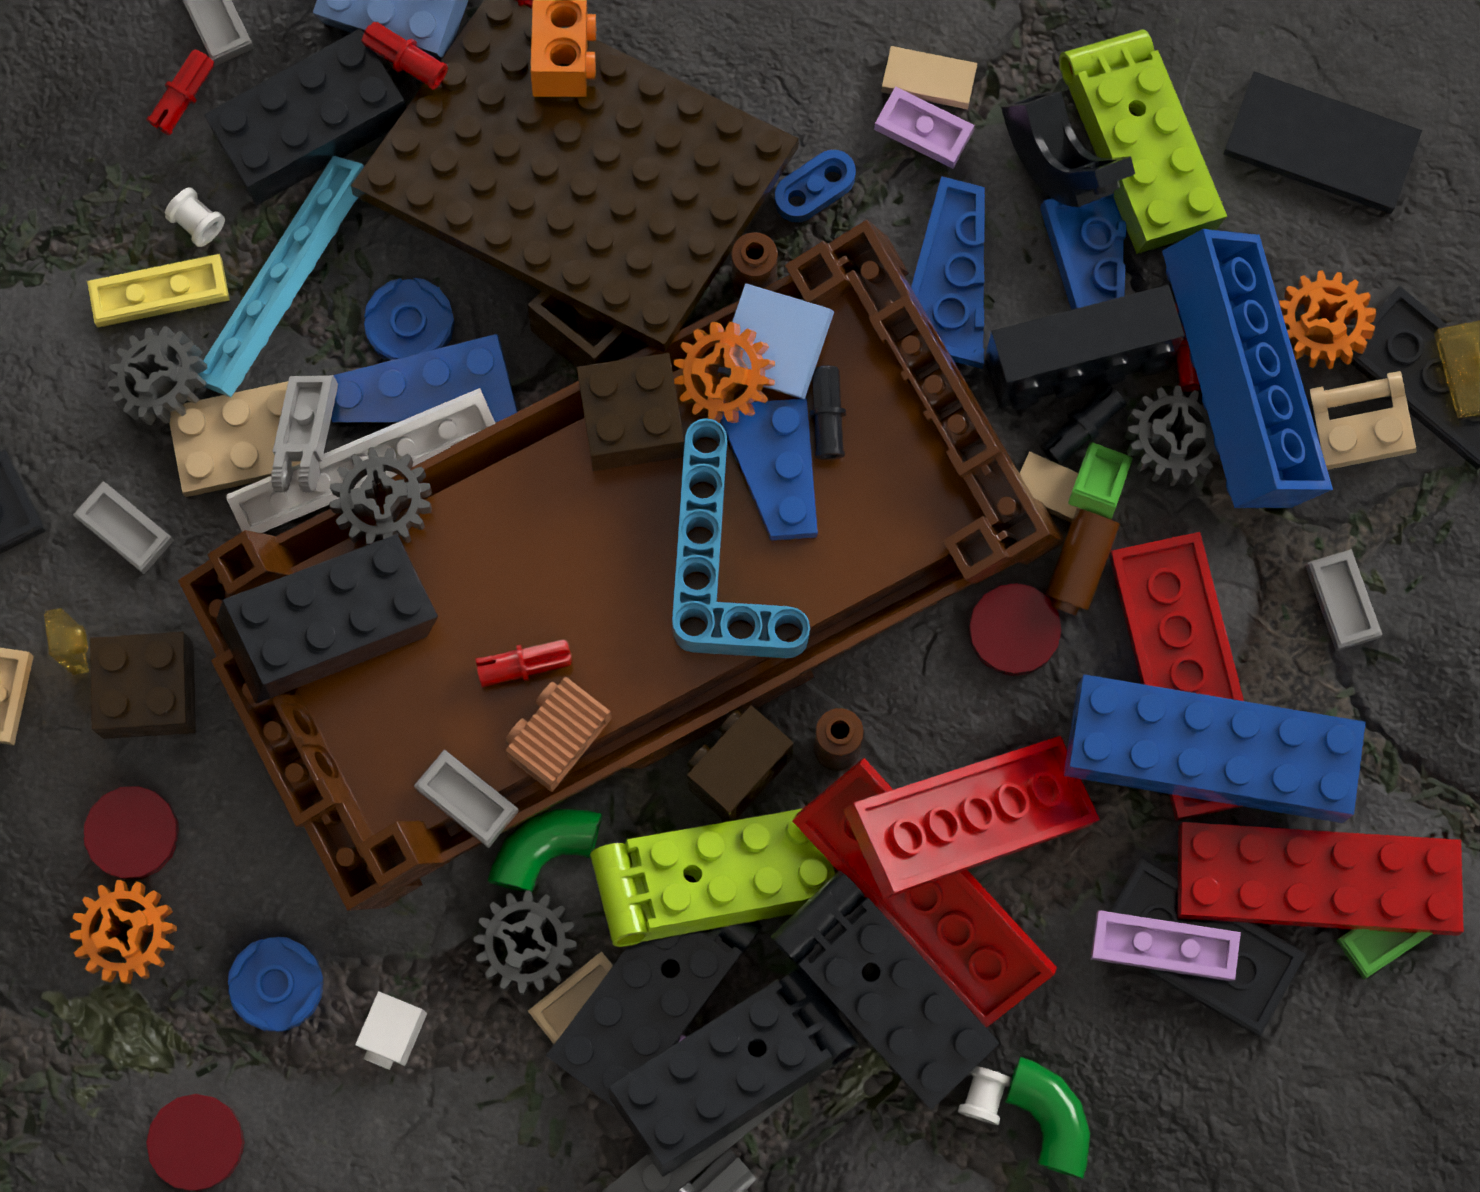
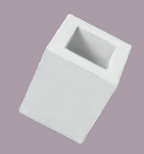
[356,991,427,1070]

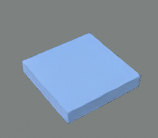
[718,283,834,400]

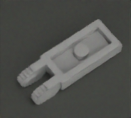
[271,375,338,492]

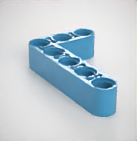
[672,418,810,658]

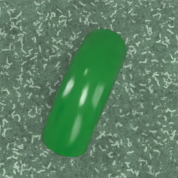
[487,809,602,893]
[1005,1057,1090,1179]

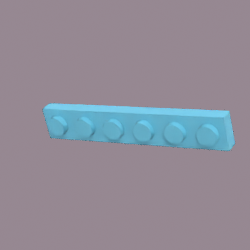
[198,156,364,397]

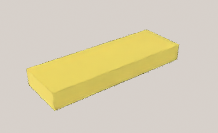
[87,254,230,328]

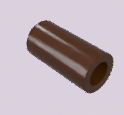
[732,232,778,299]
[1045,508,1120,616]
[814,708,864,771]

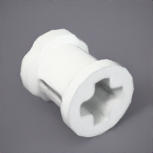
[165,187,225,247]
[958,1066,1012,1125]

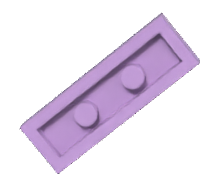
[1091,911,1241,981]

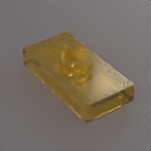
[1434,320,1480,419]
[44,608,89,675]

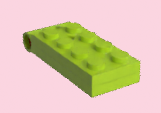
[1059,29,1227,254]
[590,809,835,947]

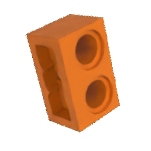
[531,0,596,97]

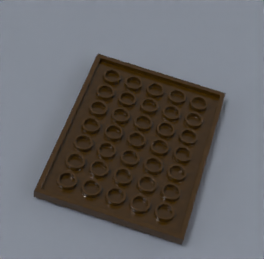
[351,0,799,353]

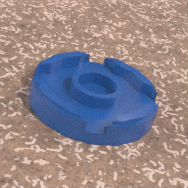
[364,278,455,361]
[228,937,323,1032]

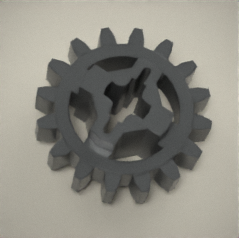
[108,326,208,425]
[1124,386,1220,486]
[329,447,432,545]
[474,890,578,995]

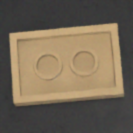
[169,381,301,497]

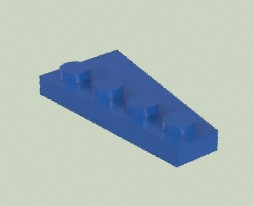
[911,176,985,369]
[331,334,518,422]

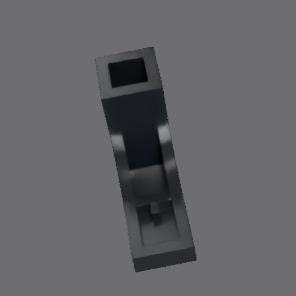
[1001,91,1136,207]

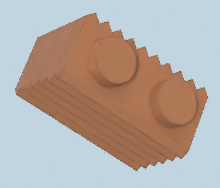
[505,677,612,792]

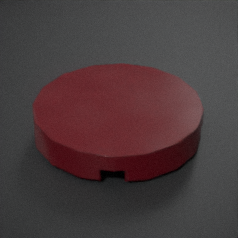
[968,583,1062,676]
[84,786,179,880]
[146,1094,245,1191]

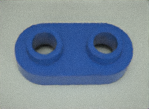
[775,150,856,222]

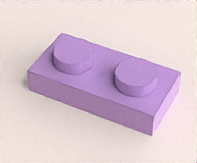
[874,86,974,169]

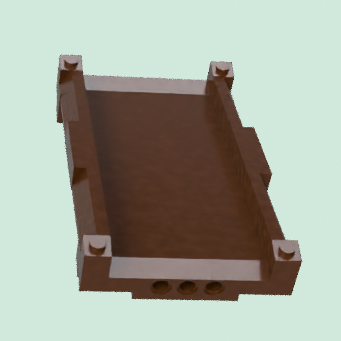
[178,219,1065,911]

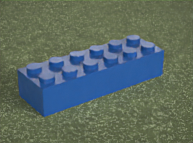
[1162,229,1333,508]
[1064,674,1366,823]

